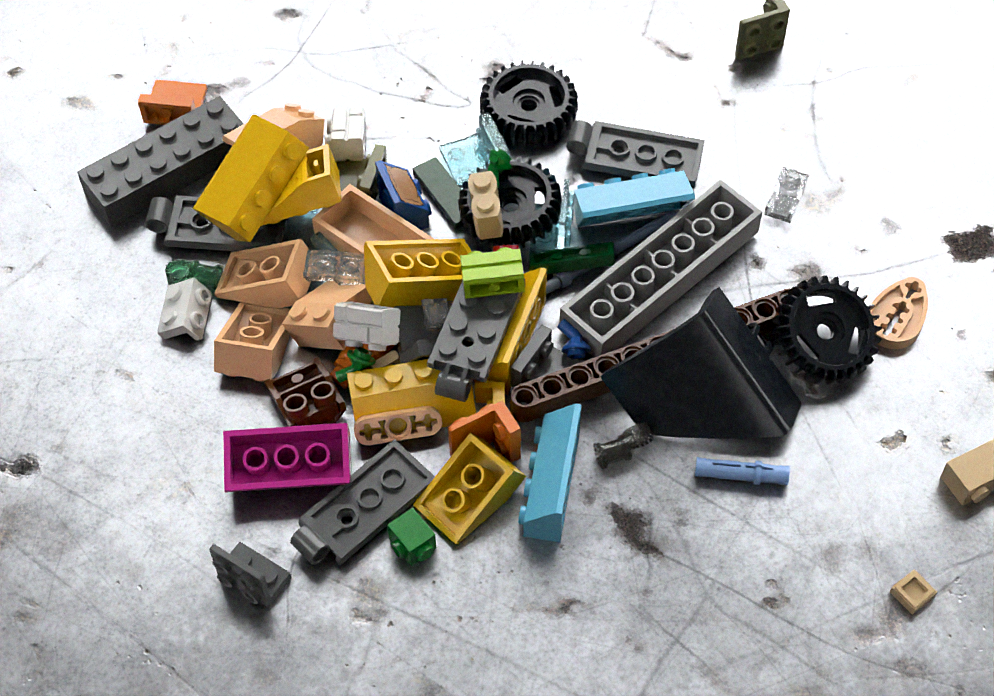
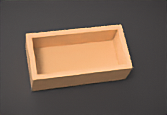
[312,184,434,272]

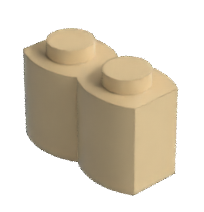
[468,171,503,240]

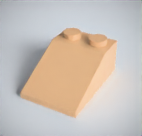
[223,103,325,150]
[214,239,318,308]
[282,277,372,350]
[214,302,290,381]

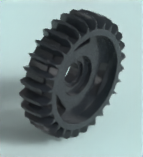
[480,60,578,148]
[458,156,562,248]
[771,275,882,385]

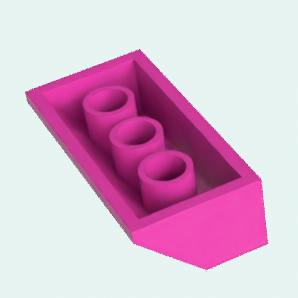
[223,423,351,492]

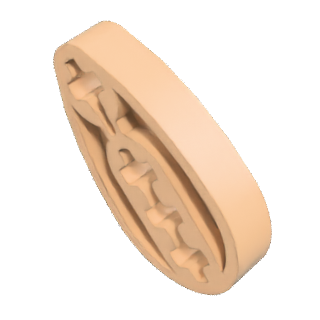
[870,277,928,349]

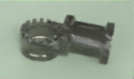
[593,423,654,470]

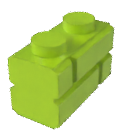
[460,247,525,299]

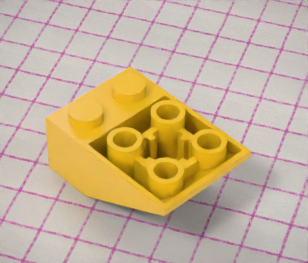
[261,144,341,226]

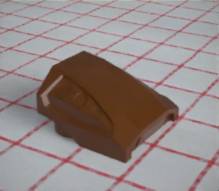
[264,357,346,427]

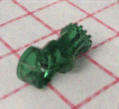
[165,258,223,290]

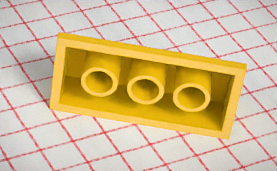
[192,114,309,242]
[364,238,472,308]
[474,268,547,395]
[347,359,476,437]

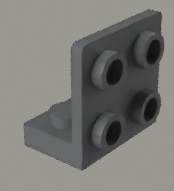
[393,305,468,363]
[510,324,582,395]
[209,542,292,607]

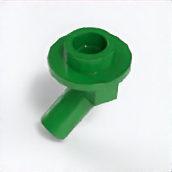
[487,148,513,188]
[335,347,376,383]

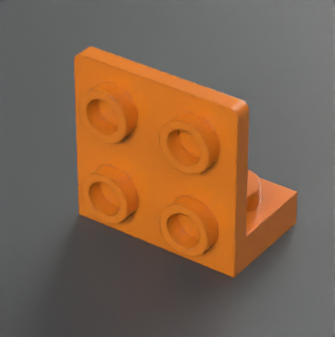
[138,79,207,125]
[448,400,521,463]

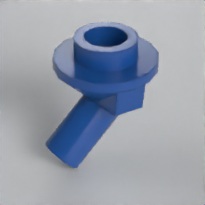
[557,319,591,359]

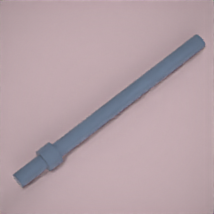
[546,210,678,295]

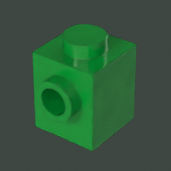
[387,508,437,566]

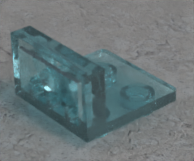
[440,112,510,188]
[530,179,575,253]

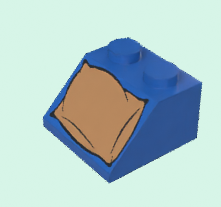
[375,160,432,230]

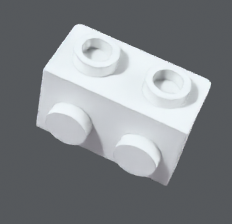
[157,278,212,340]

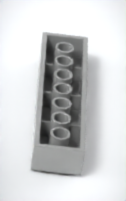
[559,179,763,358]

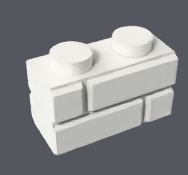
[325,107,366,161]
[333,302,400,351]

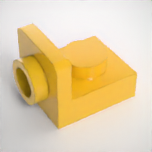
[475,380,505,405]

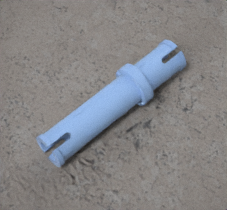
[695,457,790,485]

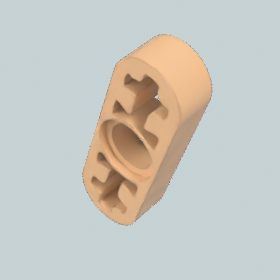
[353,406,442,445]

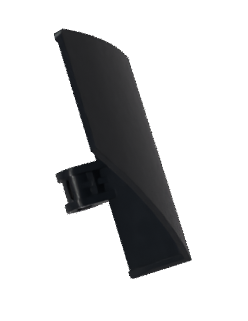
[601,287,802,439]

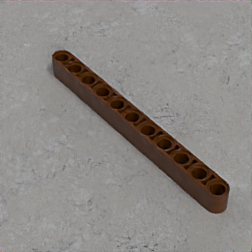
[510,288,791,423]

